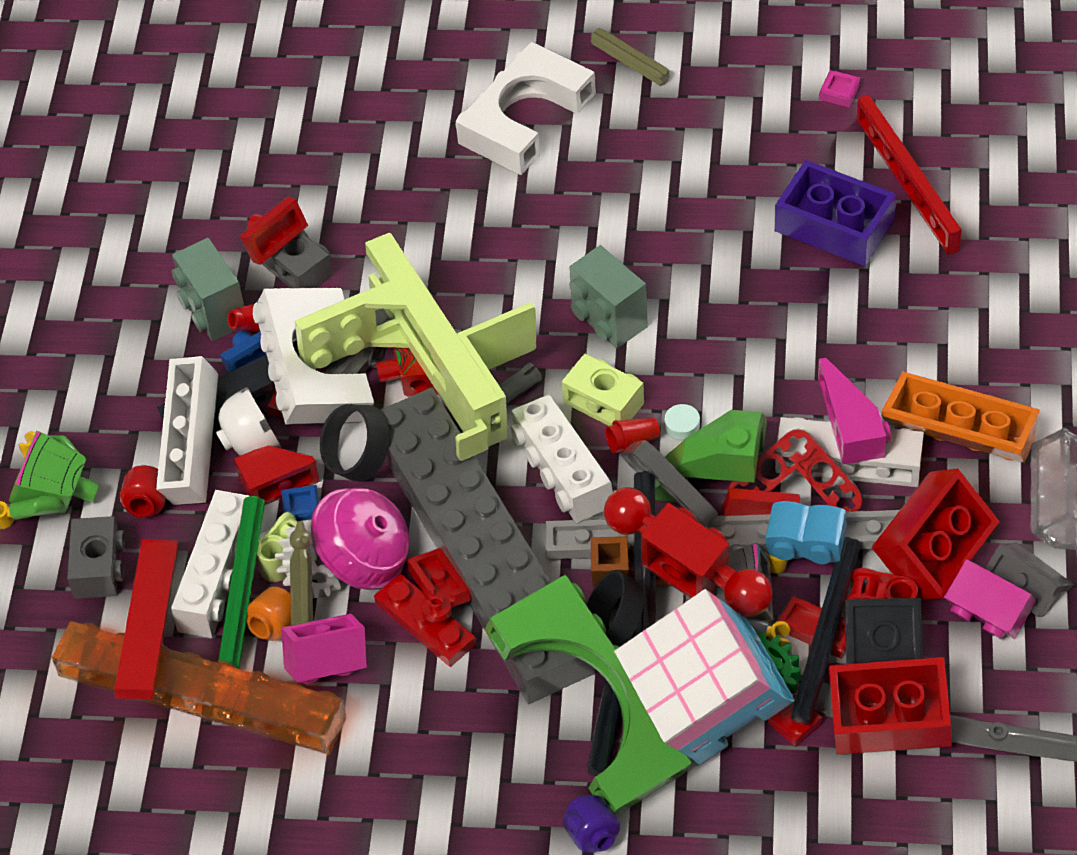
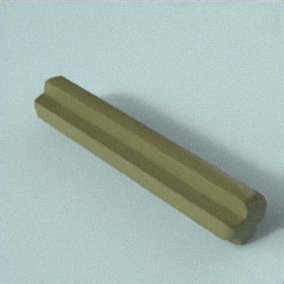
[591,28,670,85]

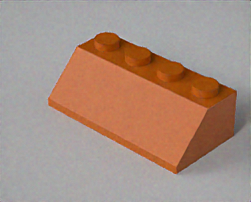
[881,371,1040,463]

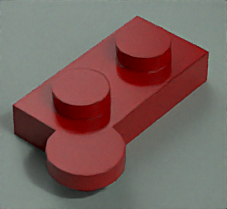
[407,548,471,622]

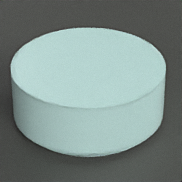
[665,404,700,440]

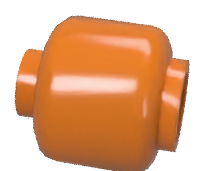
[247,587,291,641]

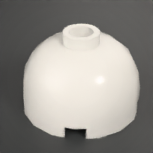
[216,387,281,456]

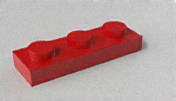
[374,573,477,667]

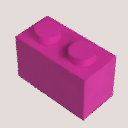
[944,559,1037,640]
[281,614,367,683]

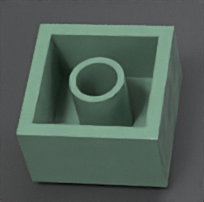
[171,238,244,342]
[569,245,648,349]

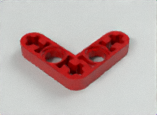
[727,428,862,512]

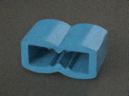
[765,501,847,564]

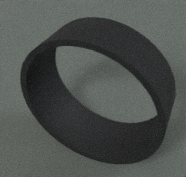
[320,404,390,482]
[586,570,645,647]

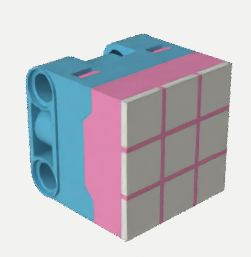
[614,589,794,765]

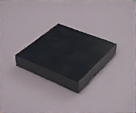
[845,598,922,664]

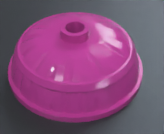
[311,488,410,590]

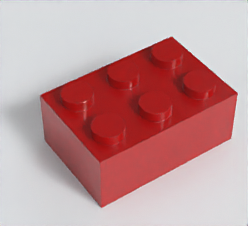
[871,468,1000,600]
[829,657,952,755]

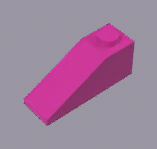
[818,358,891,465]

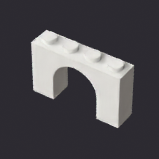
[456,42,596,175]
[253,288,374,424]

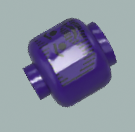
[563,795,620,853]

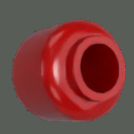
[120,465,166,518]

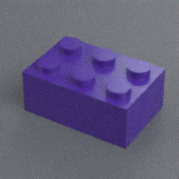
[774,160,897,266]

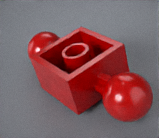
[603,487,772,617]

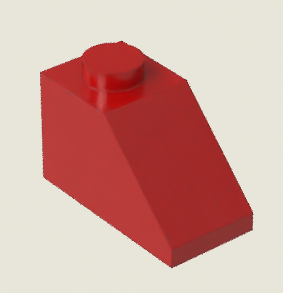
[234,445,320,505]

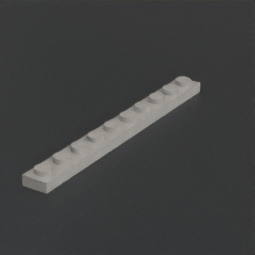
[546,510,900,559]

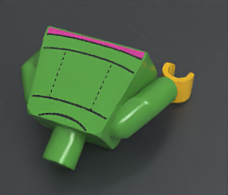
[0,430,100,529]

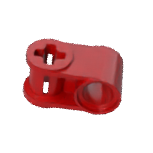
[844,568,918,606]

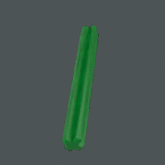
[218,496,265,672]

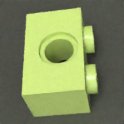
[562,354,644,426]

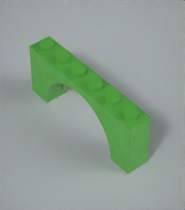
[485,575,692,816]

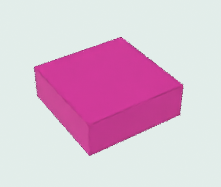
[819,70,860,108]

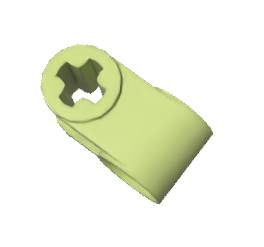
[257,512,312,582]

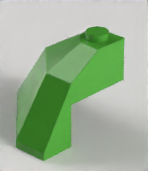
[655,410,767,502]

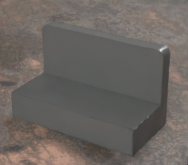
[985,543,1074,617]

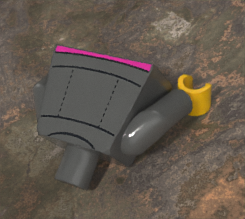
[685,543,790,647]

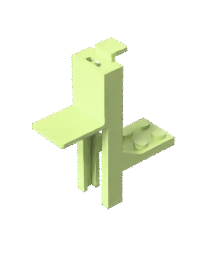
[295,233,536,461]

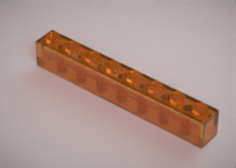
[52,621,347,755]

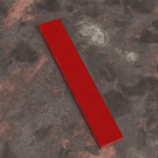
[857,94,962,255]
[114,539,178,700]

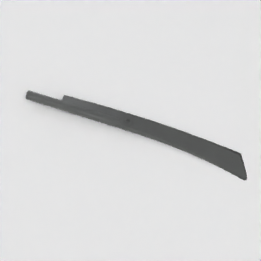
[799,675,1077,762]

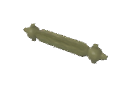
[289,521,313,626]

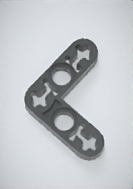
[621,440,718,527]

